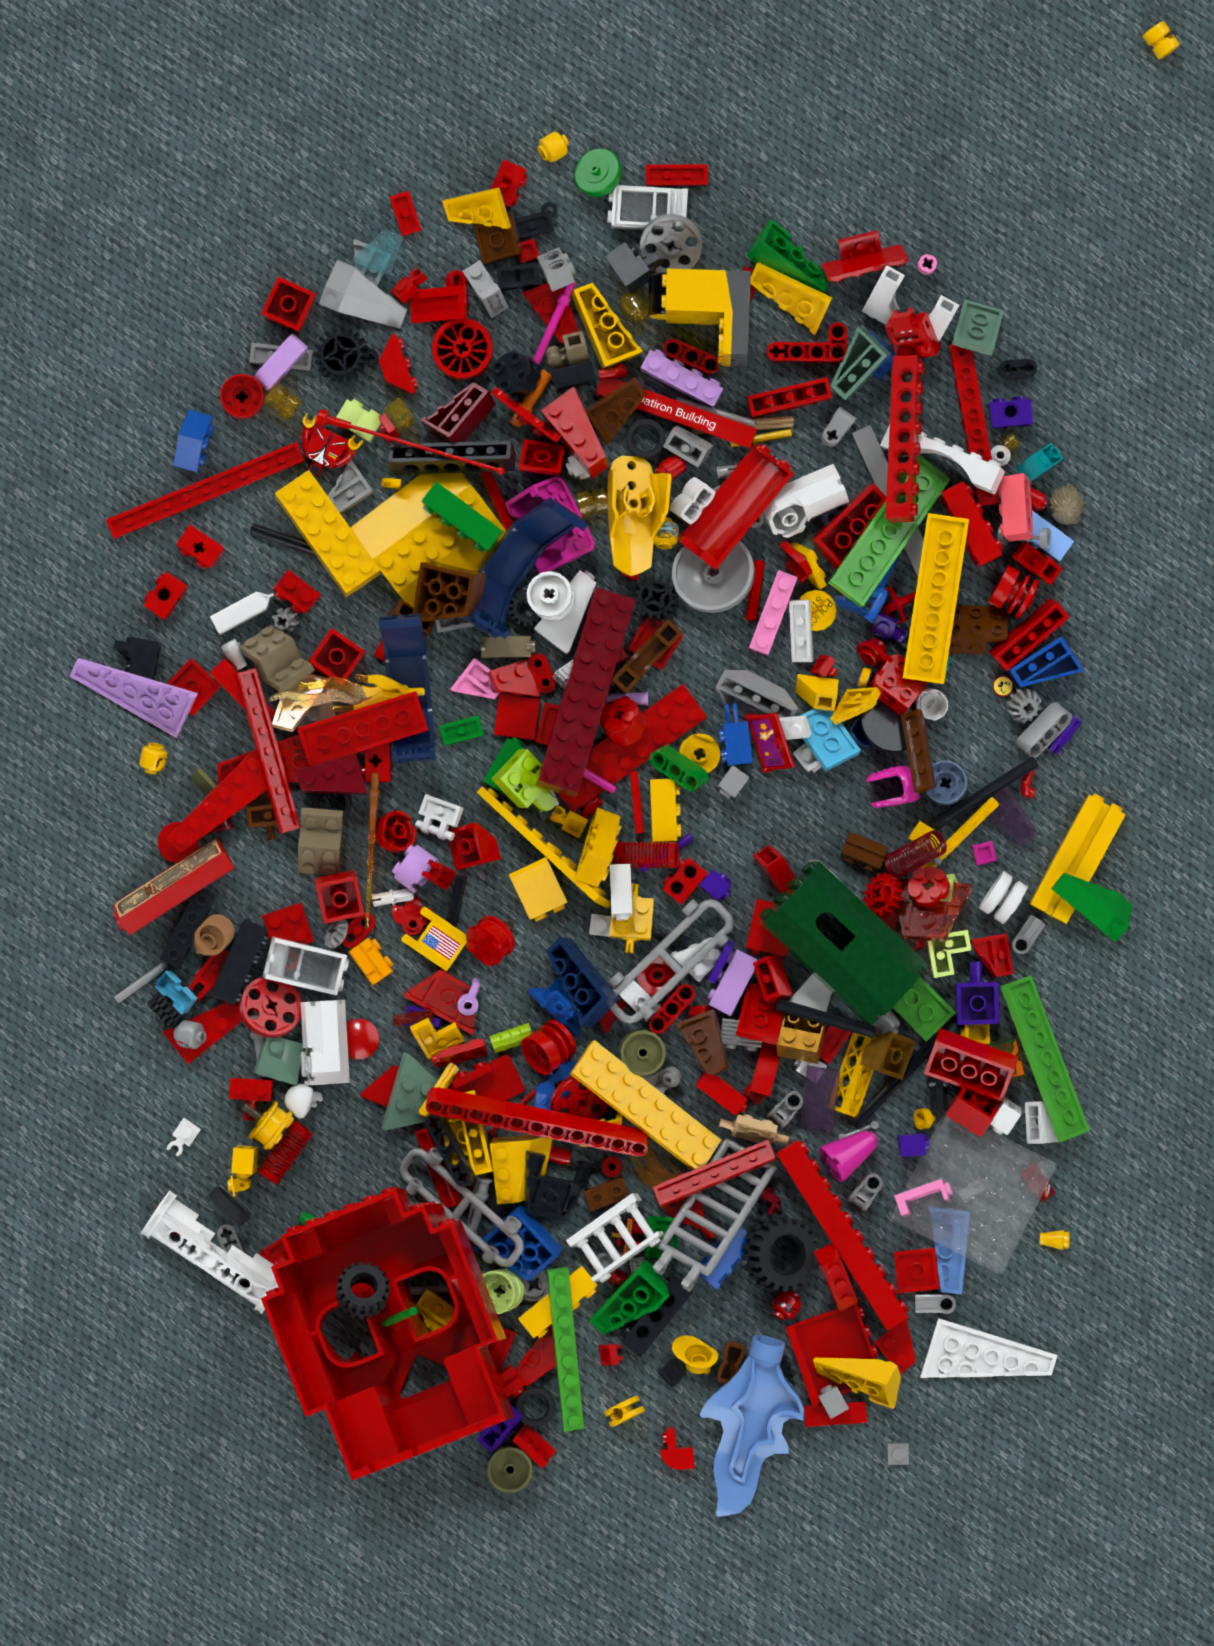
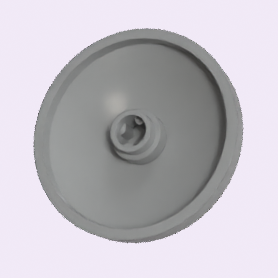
[672,541,755,613]

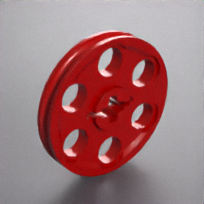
[240,977,302,1038]
[550,1075,609,1120]

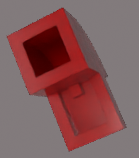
[1012,541,1063,585]
[660,1426,695,1470]

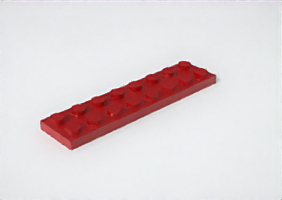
[559,684,707,812]

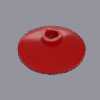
[637,956,676,996]

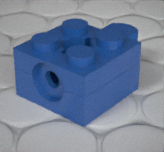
[718,703,753,767]

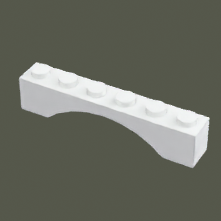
[880,424,1005,495]

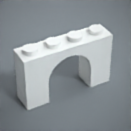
[862,266,959,341]

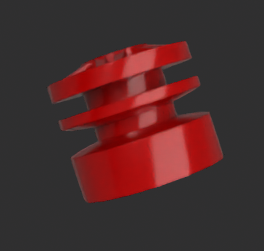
[220,374,264,420]
[988,565,1039,619]
[521,1020,577,1075]

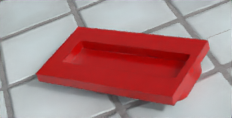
[410,285,467,323]

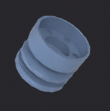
[926,760,968,805]

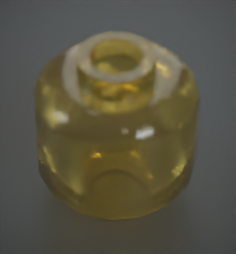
[619,292,649,323]

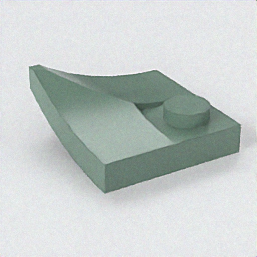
[253,1037,304,1086]

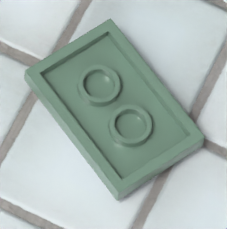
[952,299,1004,356]

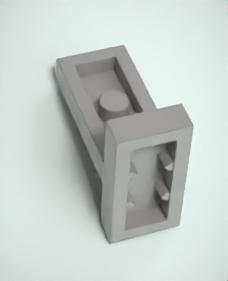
[463,260,509,318]

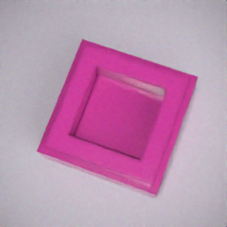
[972,841,997,866]

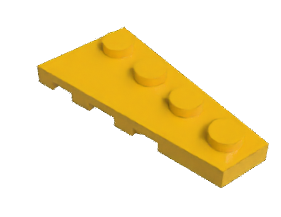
[750,262,832,335]

